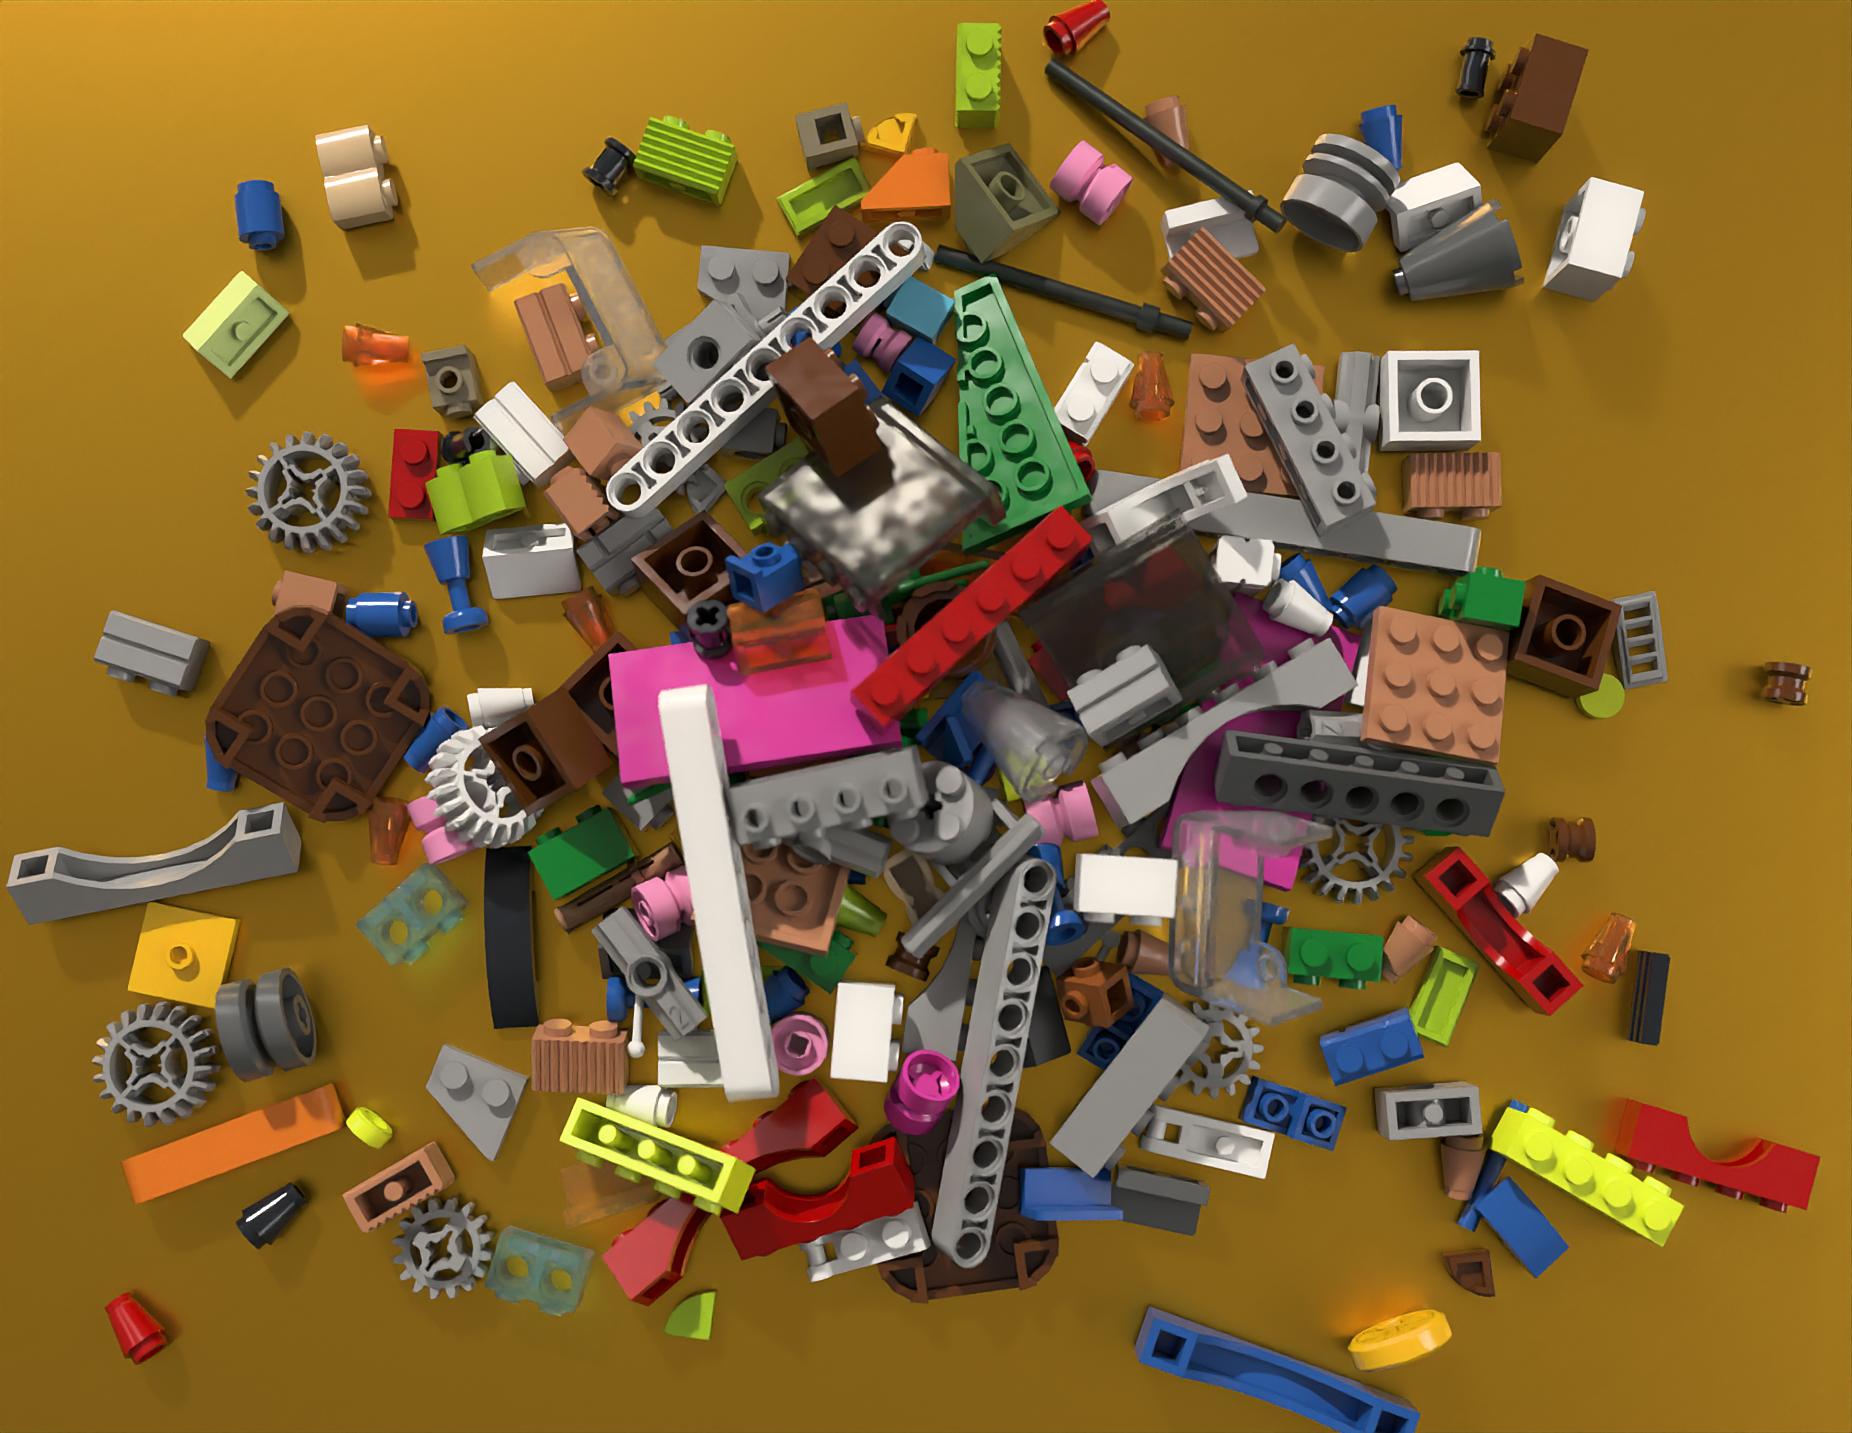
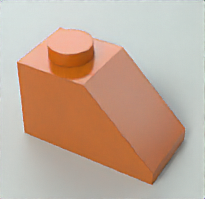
[861,148,951,223]

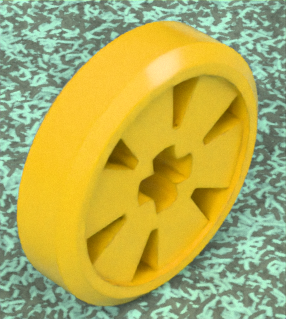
[1348,1310,1452,1372]

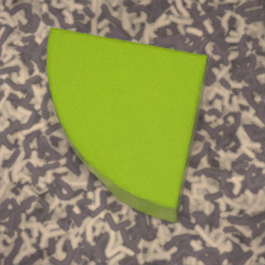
[664,1290,717,1340]

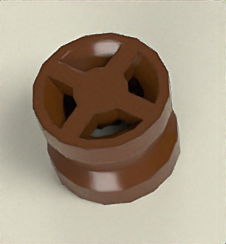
[1760,662,1813,706]
[1547,817,1596,863]
[885,931,940,982]

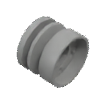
[1280,133,1400,252]

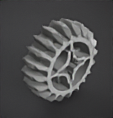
[245,432,371,554]
[1297,814,1415,905]
[91,1002,221,1127]

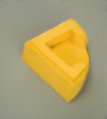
[863,113,917,159]

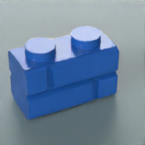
[1319,1007,1424,1086]

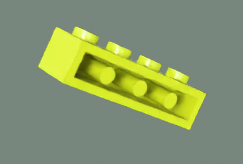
[559,1097,756,1216]
[1486,1107,1684,1247]

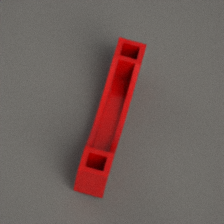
[850,505,1093,736]
[602,1077,859,1307]

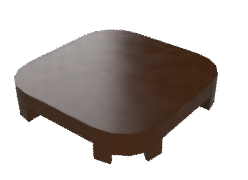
[205,605,430,823]
[868,1103,1059,1304]

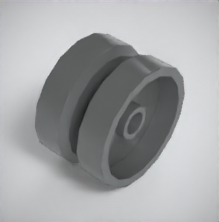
[215,967,317,1082]

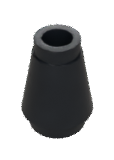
[236,1181,308,1249]

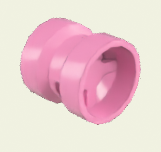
[852,312,914,375]

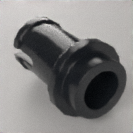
[1455,37,1496,99]
[440,426,490,466]

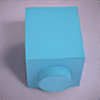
[883,276,955,345]

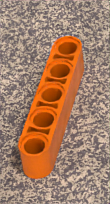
[120,1083,347,1205]

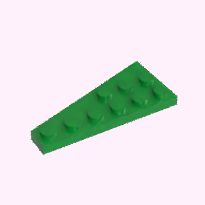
[954,272,1093,557]

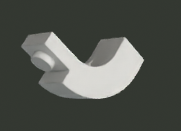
[1079,454,1248,564]

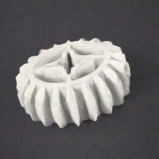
[424,725,544,849]

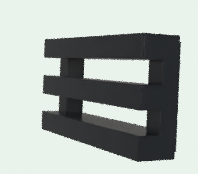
[1627,950,1670,1046]

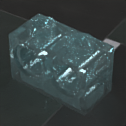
[355,863,470,966]
[484,1225,596,1316]

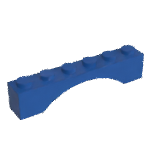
[1134,1306,1420,1433]

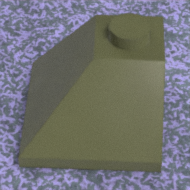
[955,143,1061,263]

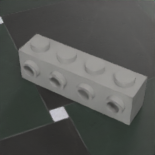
[1240,343,1377,537]
[725,745,929,850]
[1050,993,1210,1178]

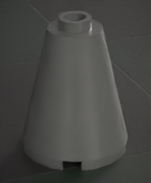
[1392,198,1524,301]

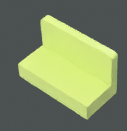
[183,271,290,379]

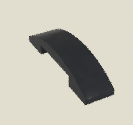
[484,845,541,1029]

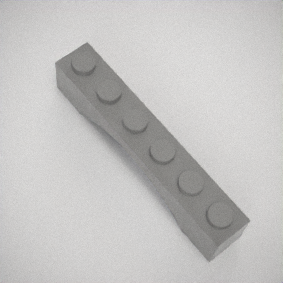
[1090,638,1358,829]
[901,786,1007,1061]
[6,802,302,925]

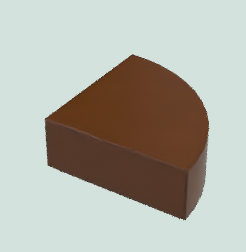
[1440,1248,1495,1297]

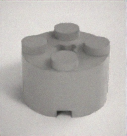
[886,761,994,865]

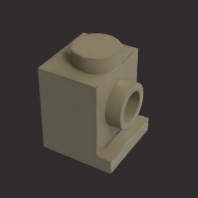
[795,102,865,172]
[421,345,484,419]

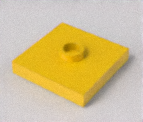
[127,901,241,1009]

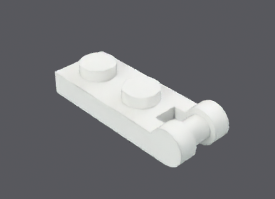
[1138,1103,1275,1179]
[798,1201,931,1282]

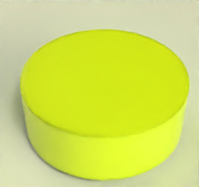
[1575,673,1625,719]
[346,1107,393,1149]

